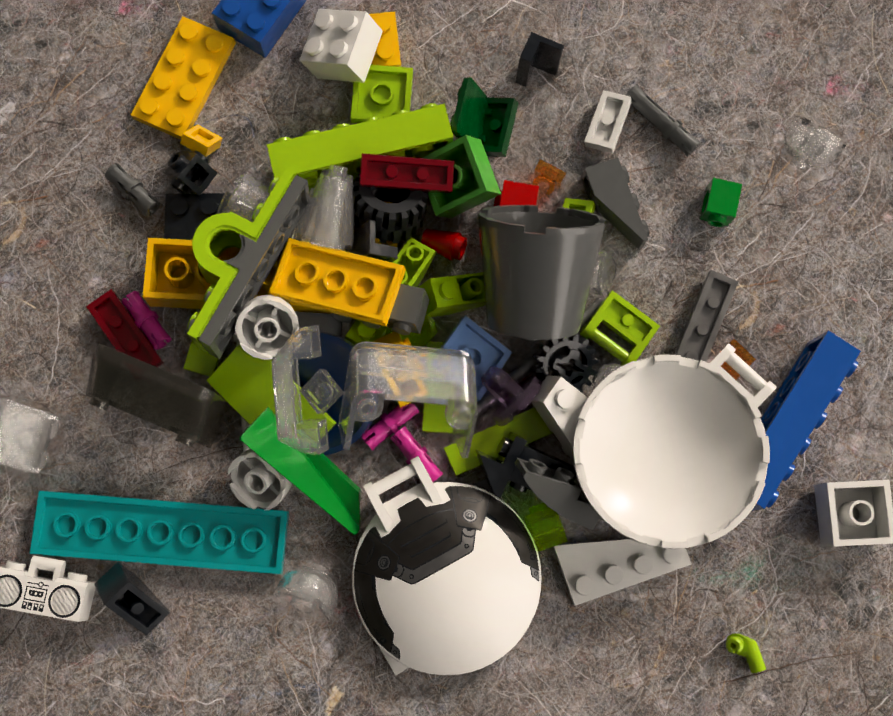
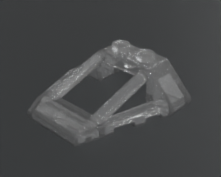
[272,325,329,455]

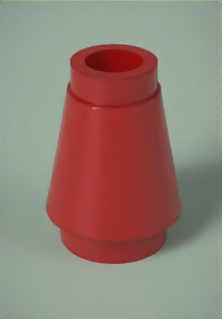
[421,229,467,261]

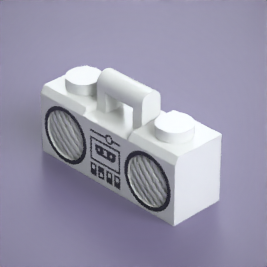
[0,555,96,622]

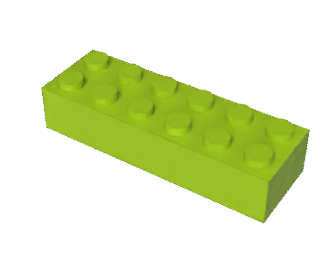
[267,103,453,192]

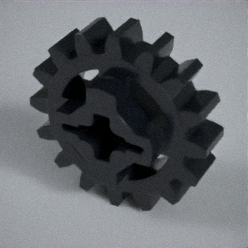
[532,334,599,393]

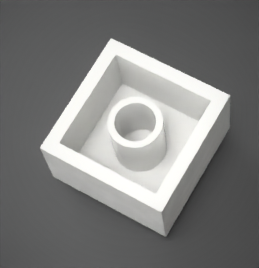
[299,9,383,83]
[814,480,893,547]

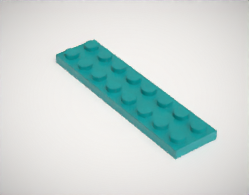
[30,491,289,574]

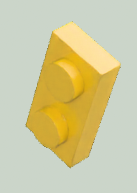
[369,12,401,67]

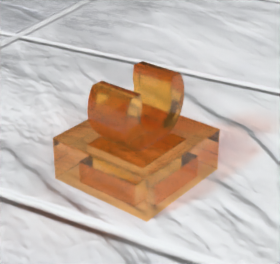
[532,159,566,197]

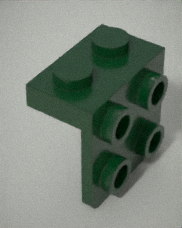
[451,77,519,157]

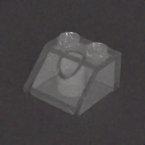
[0,397,59,474]

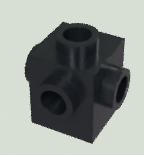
[164,150,217,196]

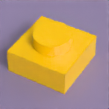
[180,124,223,157]

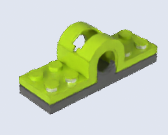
[187,169,311,359]

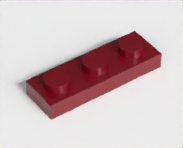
[360,153,454,193]
[86,289,164,380]

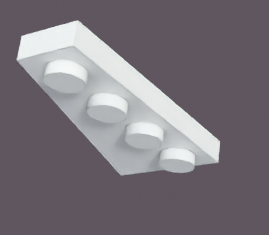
[553,539,692,606]

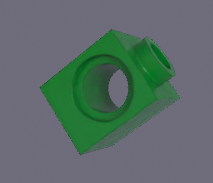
[699,177,742,227]

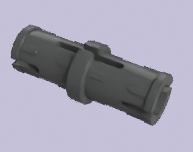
[105,164,160,217]

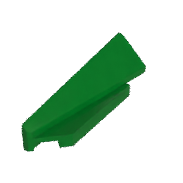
[240,407,361,535]

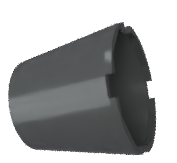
[478,205,605,341]

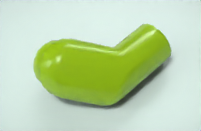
[725,633,766,673]

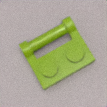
[580,290,660,366]

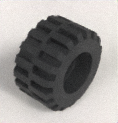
[351,174,429,243]

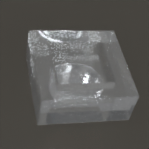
[300,369,344,414]

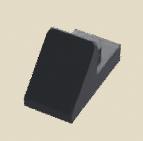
[475,431,527,498]

